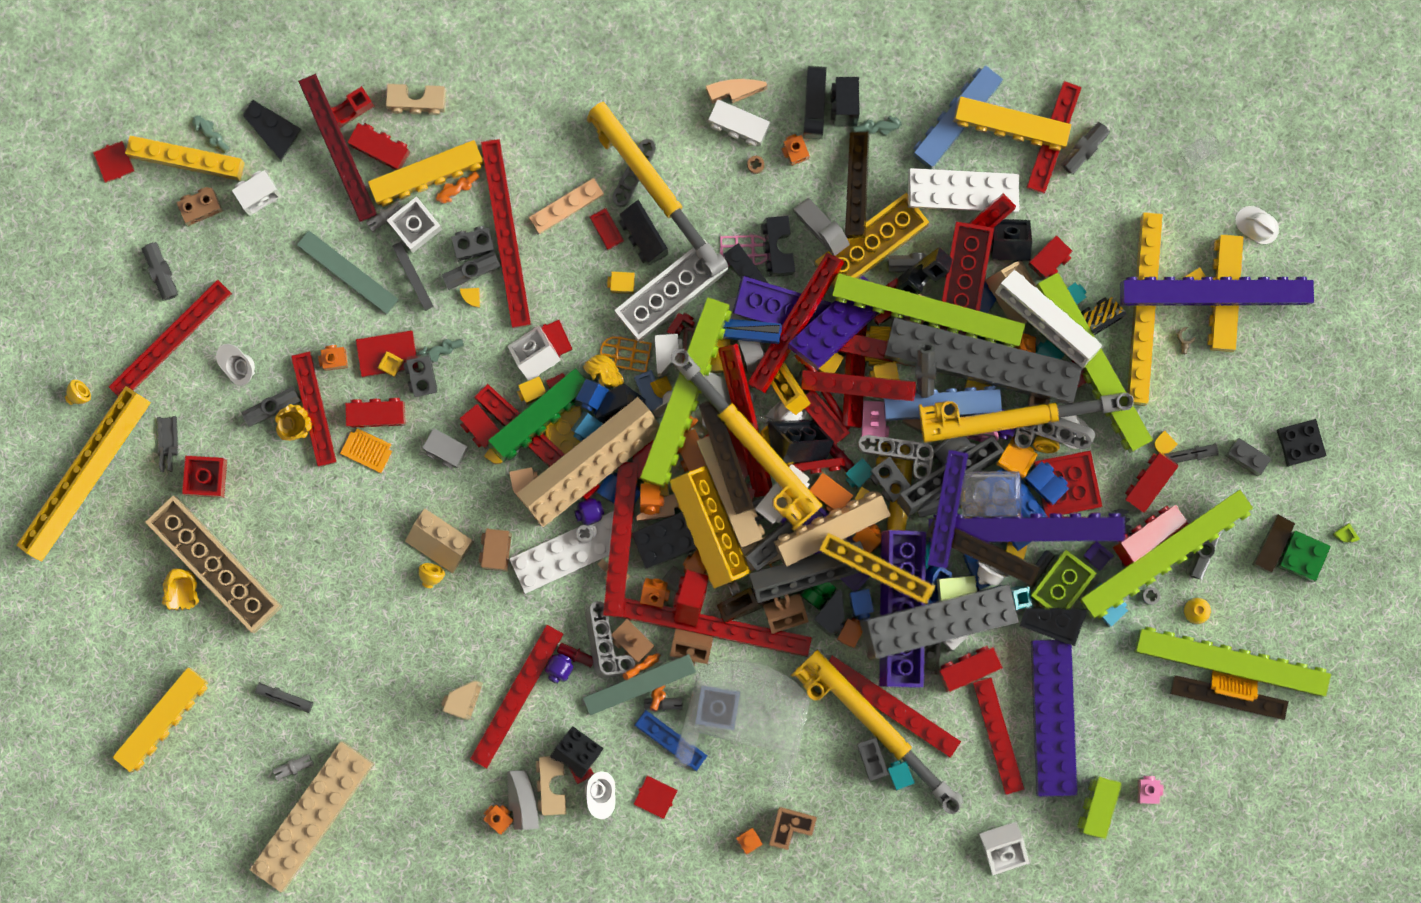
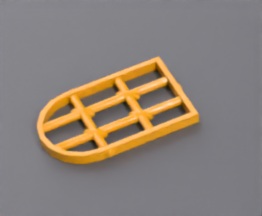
[600,336,652,373]

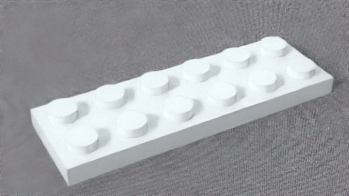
[908,168,1019,213]
[510,511,614,594]

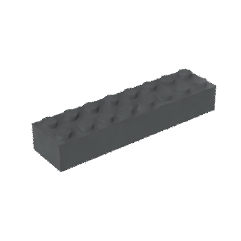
[860,584,1018,659]

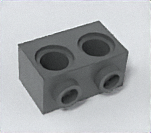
[451,226,495,261]
[404,353,438,397]
[870,457,911,503]
[857,738,888,781]

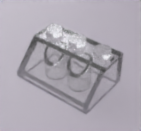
[961,471,1023,517]

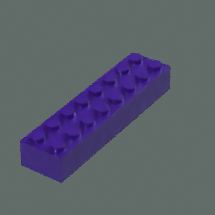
[879,530,926,687]
[1031,640,1077,796]

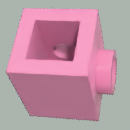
[1138,776,1163,804]

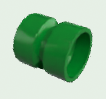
[801,582,836,610]

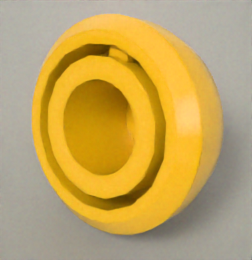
[65,379,91,405]
[1033,435,1060,453]
[419,563,445,588]
[1184,597,1211,624]

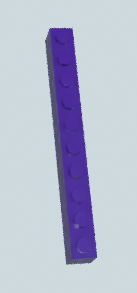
[1120,277,1314,306]
[929,513,1125,542]

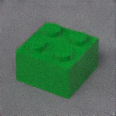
[1277,530,1331,582]

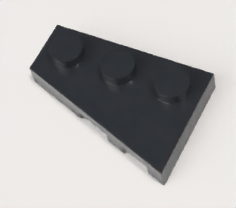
[243,100,301,162]
[1020,607,1088,646]

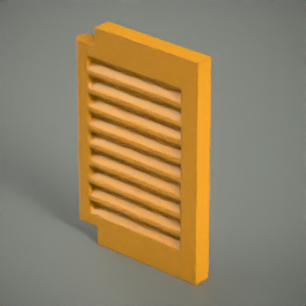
[340,428,392,474]
[997,436,1038,478]
[1211,671,1258,702]

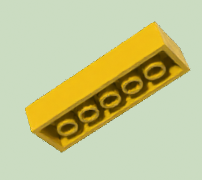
[814,193,930,290]
[669,465,751,588]

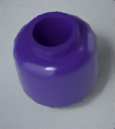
[574,498,604,525]
[545,654,574,684]

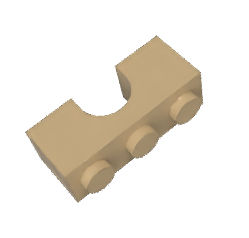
[386,84,446,115]
[536,756,566,815]

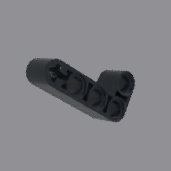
[803,66,827,139]

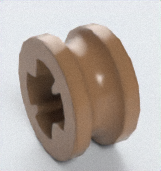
[747,156,764,174]

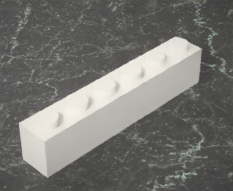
[995,270,1103,368]

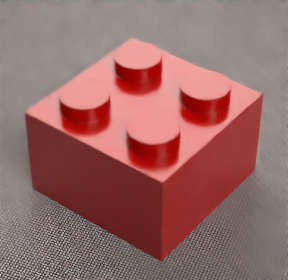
[182,455,227,498]
[672,570,709,627]

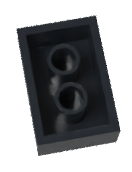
[830,77,860,127]
[632,512,697,569]

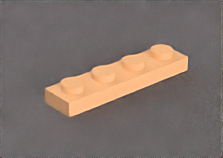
[529,178,604,234]

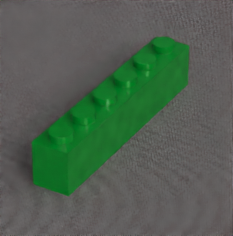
[488,368,586,462]

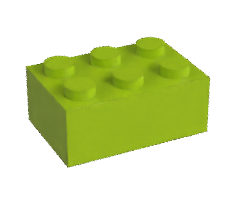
[1031,550,1097,608]
[1077,776,1122,839]

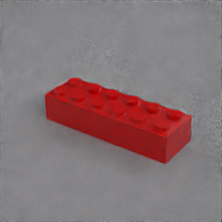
[937,221,994,336]

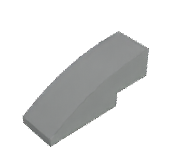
[507,770,539,830]

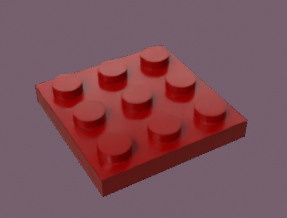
[1034,450,1103,517]

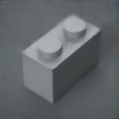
[423,428,469,469]

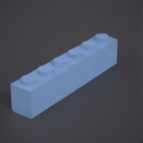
[913,65,1003,169]
[884,386,1002,421]

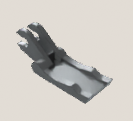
[157,416,178,472]

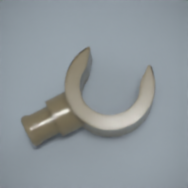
[1177,327,1196,354]

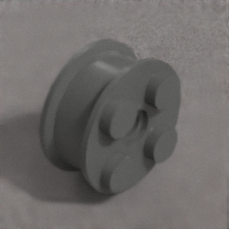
[933,436,976,468]

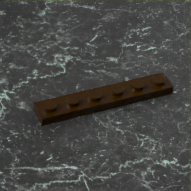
[845,131,870,238]
[698,401,754,515]
[926,517,1040,586]
[1170,675,1289,720]

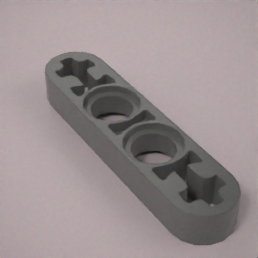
[612,139,656,207]
[392,242,434,311]

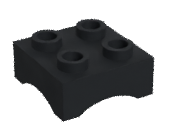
[1277,419,1327,467]
[550,726,604,779]

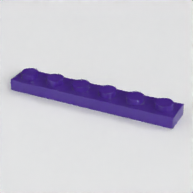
[928,450,968,568]

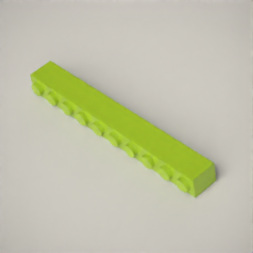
[832,273,1025,348]
[1036,273,1153,453]
[641,297,732,488]
[1079,490,1254,619]
[1134,626,1331,697]

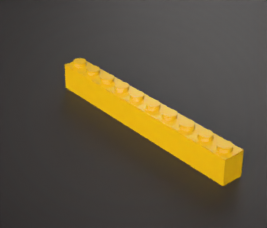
[1127,212,1163,406]
[16,386,151,562]

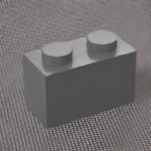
[1225,438,1271,477]

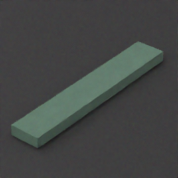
[297,230,399,314]
[583,654,697,716]

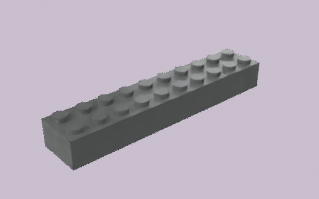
[884,318,1082,404]

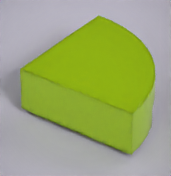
[1333,523,1360,543]

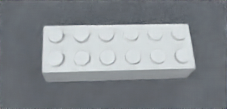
[614,239,728,343]

